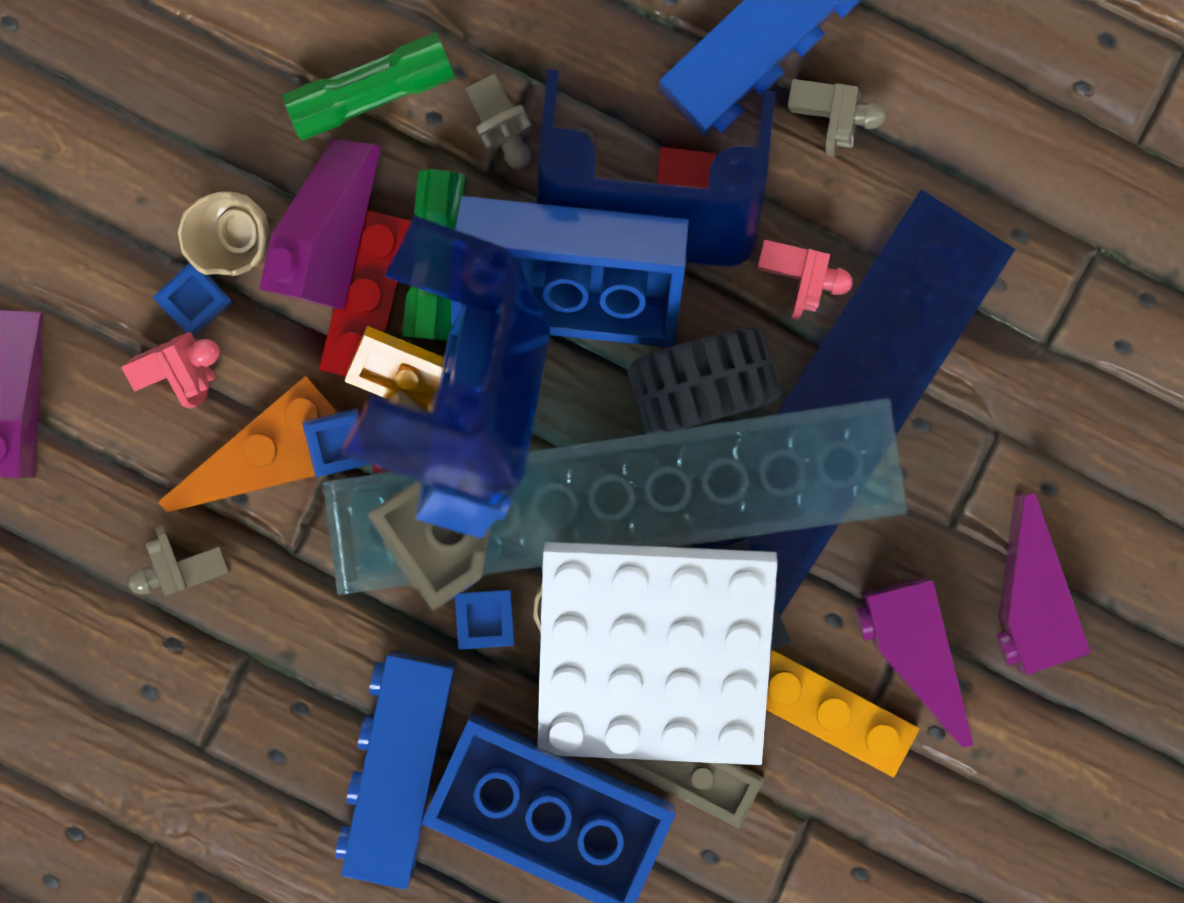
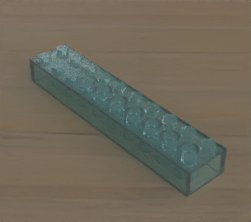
[323,398,907,595]

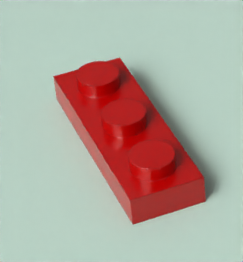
[319,210,414,377]

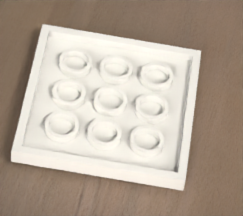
[538,542,777,765]

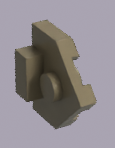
[367,481,491,611]

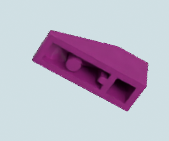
[259,138,381,310]
[0,310,43,478]
[996,492,1091,675]
[855,578,974,748]

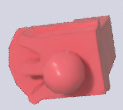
[756,240,853,320]
[121,331,220,409]

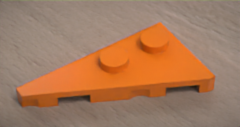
[158,376,375,512]

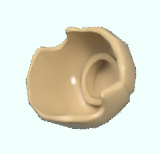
[177,191,271,276]

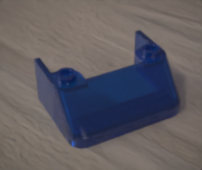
[536,69,775,268]
[341,215,550,503]

